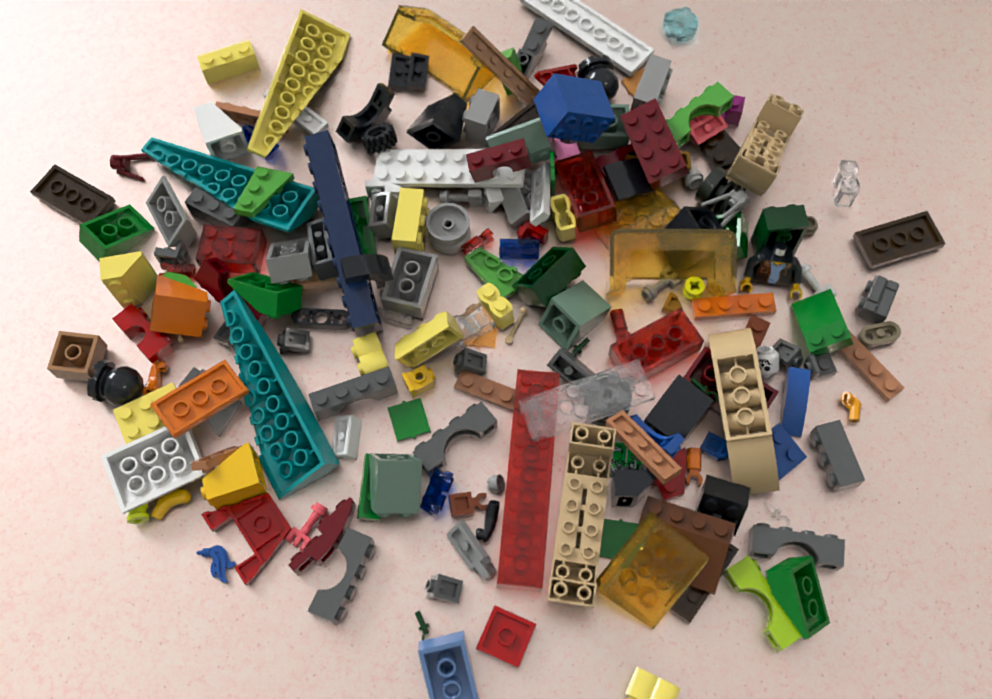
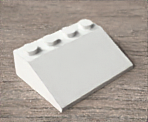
[101,427,207,514]

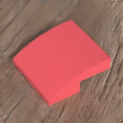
[689,115,728,146]

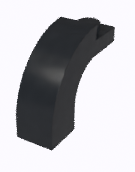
[335,83,395,143]
[341,254,394,289]

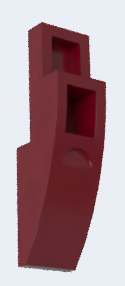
[288,497,356,575]

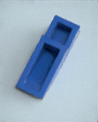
[780,367,811,438]

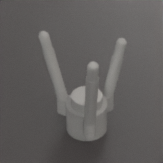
[701,190,750,227]

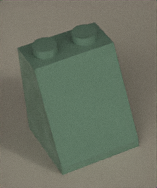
[538,280,611,351]
[369,453,422,517]

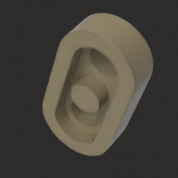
[858,321,901,348]

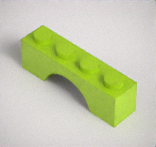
[723,555,802,653]

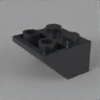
[611,467,658,508]
[695,475,750,536]

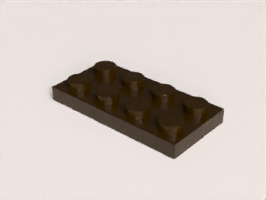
[30,164,116,224]
[853,211,946,269]

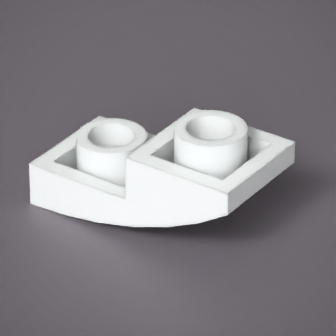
[365,180,402,200]

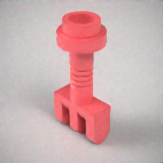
[285,502,328,551]

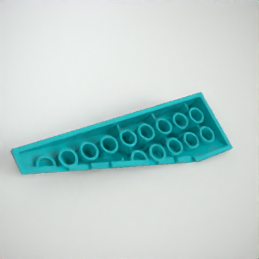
[141,137,319,233]
[220,290,340,500]

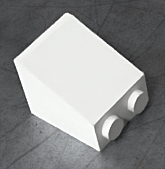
[193,102,251,161]

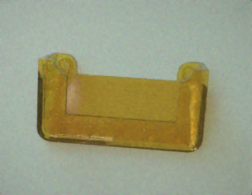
[382,5,495,102]
[606,228,737,296]

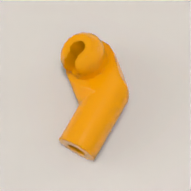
[840,392,861,423]

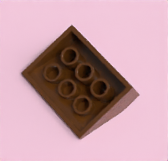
[627,496,736,595]

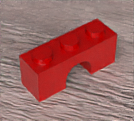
[112,303,174,364]

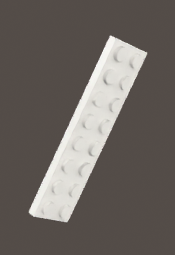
[520,0,654,77]
[373,149,525,188]

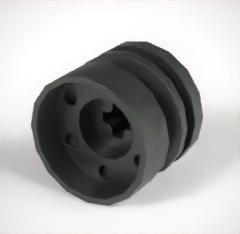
[694,166,746,215]

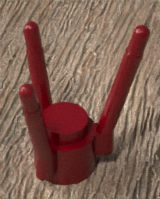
[109,153,152,181]

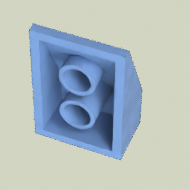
[418,631,479,699]

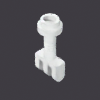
[801,263,837,297]

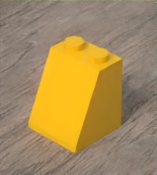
[201,442,269,510]

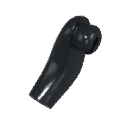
[476,500,500,543]

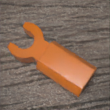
[685,447,703,487]

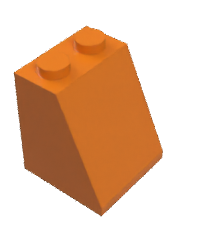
[150,275,211,337]

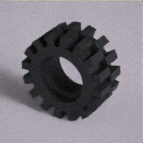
[361,123,398,154]

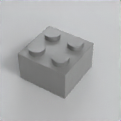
[462,88,500,147]

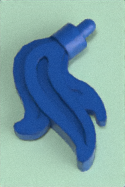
[196,545,236,584]

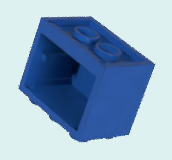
[534,73,616,143]

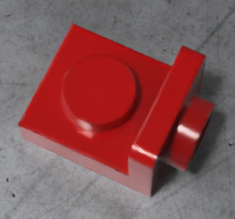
[517,220,549,245]

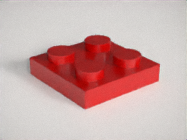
[476,605,537,668]

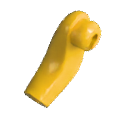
[151,488,191,520]

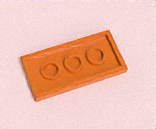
[150,360,249,439]

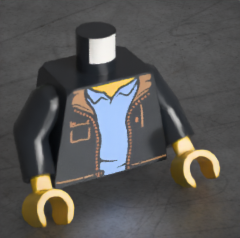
[739,241,803,299]

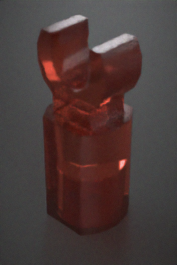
[461,228,494,256]
[159,263,196,278]
[610,308,632,346]

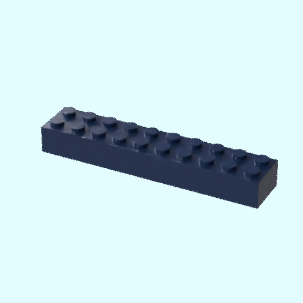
[303,130,383,337]

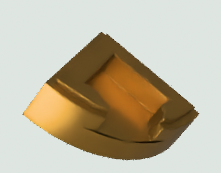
[662,292,683,319]

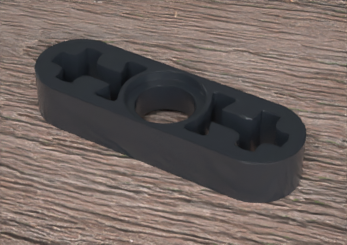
[291,308,349,330]

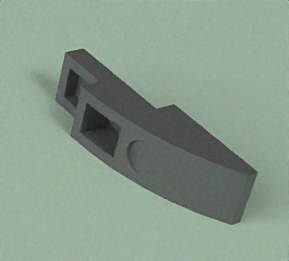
[517,16,554,79]

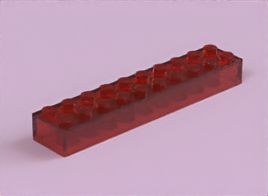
[496,369,560,592]

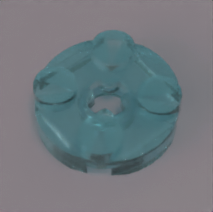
[662,7,699,42]

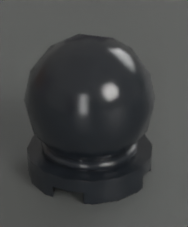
[576,54,619,101]
[87,360,144,407]

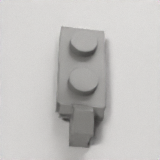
[447,520,497,581]

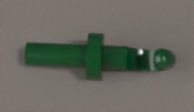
[571,337,590,358]
[690,377,719,404]
[415,610,429,640]

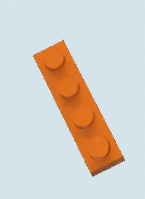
[691,292,777,320]

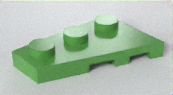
[233,166,295,218]
[464,247,523,299]

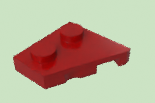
[656,448,687,502]

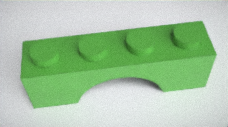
[666,82,734,148]

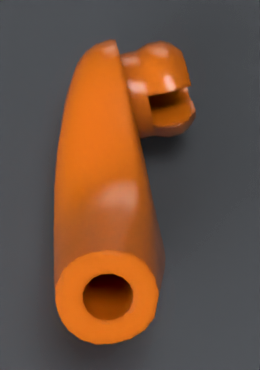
[143,360,168,395]

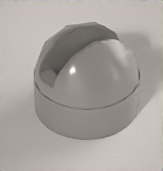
[487,474,505,493]

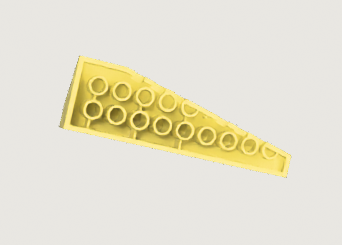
[247,9,350,158]

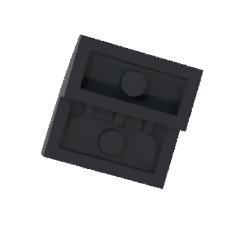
[388,52,429,90]
[603,158,655,202]

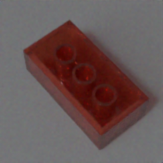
[554,150,617,233]
[608,307,704,388]

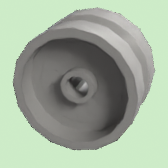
[426,203,471,254]

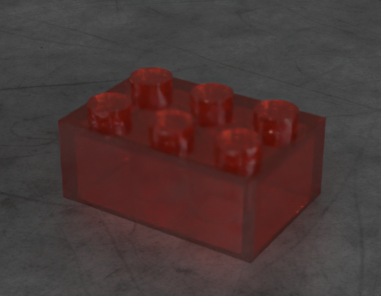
[195,224,267,274]

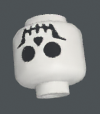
[756,345,779,378]

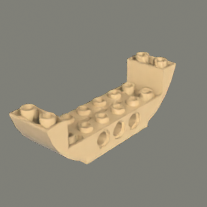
[725,93,804,196]
[708,328,780,495]
[547,422,616,608]

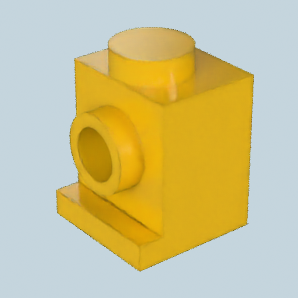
[401,365,436,399]

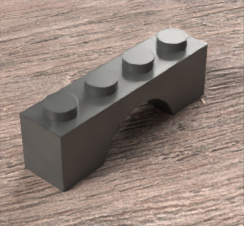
[308,366,398,421]
[413,401,498,477]
[747,523,845,571]
[308,528,376,626]

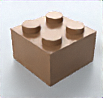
[47,331,108,382]

